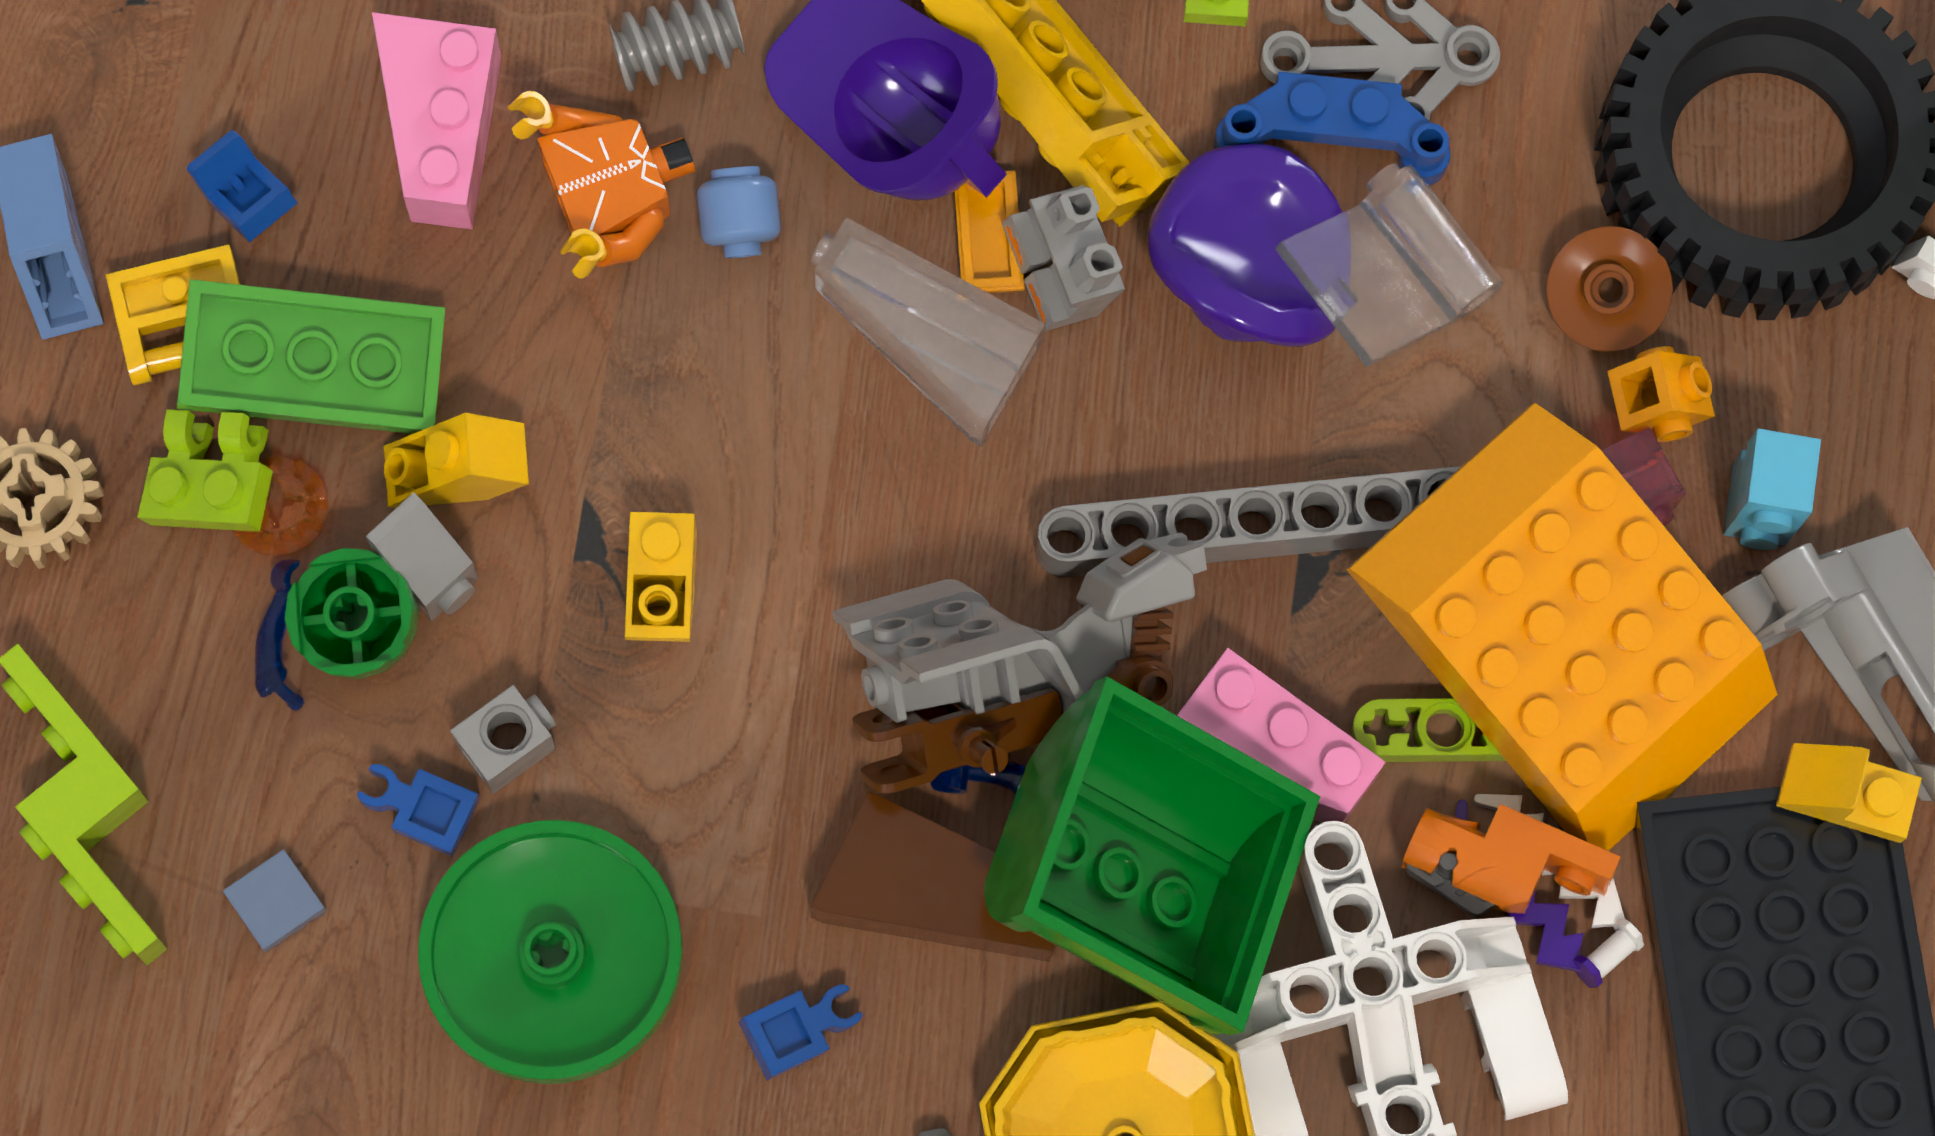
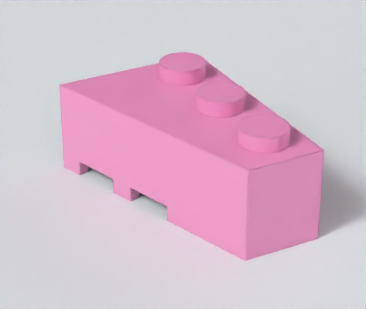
[372,12,502,230]
[1177,648,1386,823]

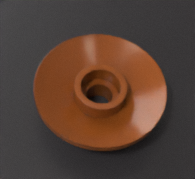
[1546,226,1673,352]

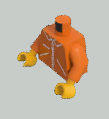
[508,91,696,279]

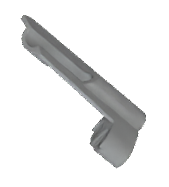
[1722,527,1935,803]

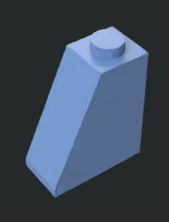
[0,134,104,340]

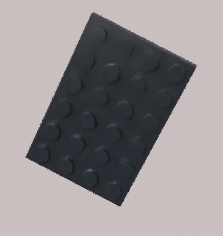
[1636,787,1935,1136]

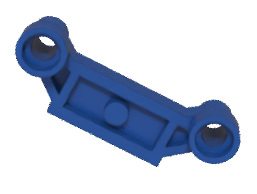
[1214,72,1450,186]

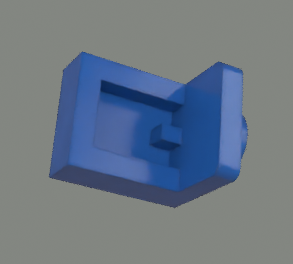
[187,130,297,243]

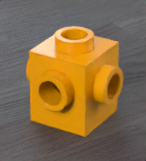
[1607,346,1715,442]

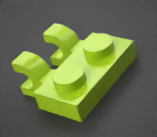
[137,409,273,532]

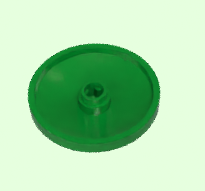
[418,820,683,1084]

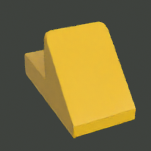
[1776,743,1922,843]

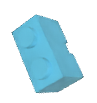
[1723,428,1821,550]

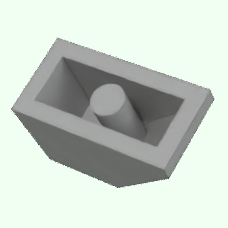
[366,492,478,622]

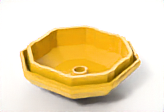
[979,1000,1255,1136]

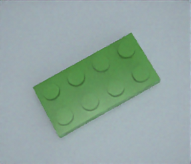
[176,279,445,434]

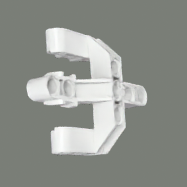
[1212,821,1568,1136]

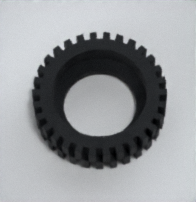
[1594,0,1935,320]

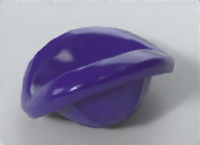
[1148,144,1348,347]

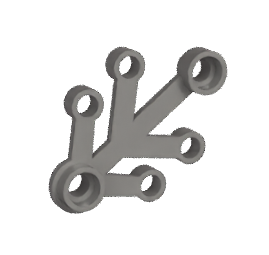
[1260,0,1500,121]

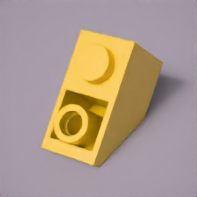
[384,412,529,508]
[625,512,697,642]

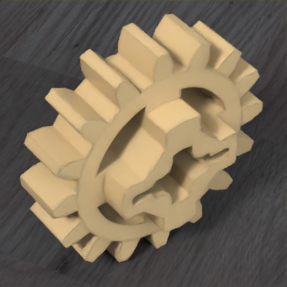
[0,428,104,569]

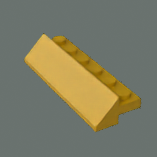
[921,0,1190,227]

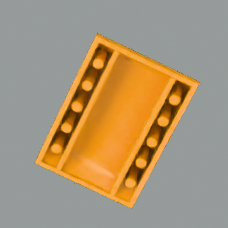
[1346,403,1778,851]

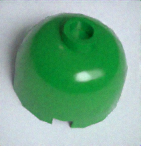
[285,548,419,679]

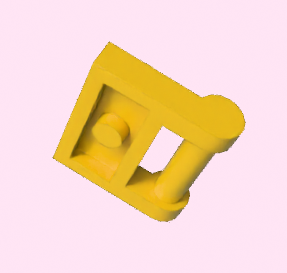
[105,244,241,386]

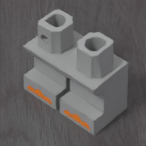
[1002,185,1125,332]

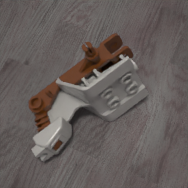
[832,533,1207,794]

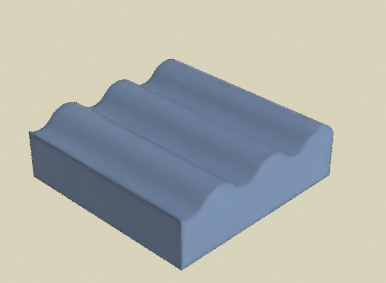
[223,849,326,953]

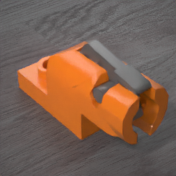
[1402,804,1621,918]

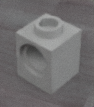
[450,685,556,794]

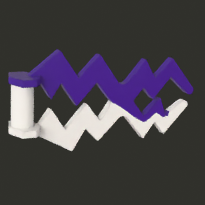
[1455,794,1644,988]

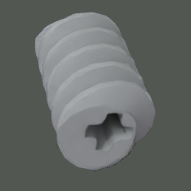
[608,0,745,92]

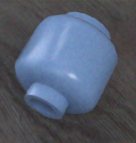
[696,166,781,258]

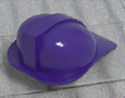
[764,0,1007,200]

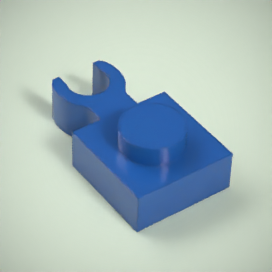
[357,764,480,857]
[738,984,863,1081]

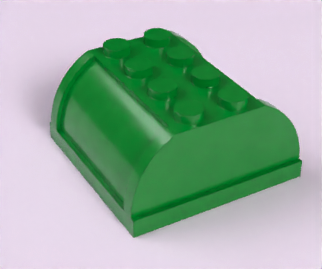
[984,676,1321,1036]

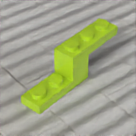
[0,644,167,966]

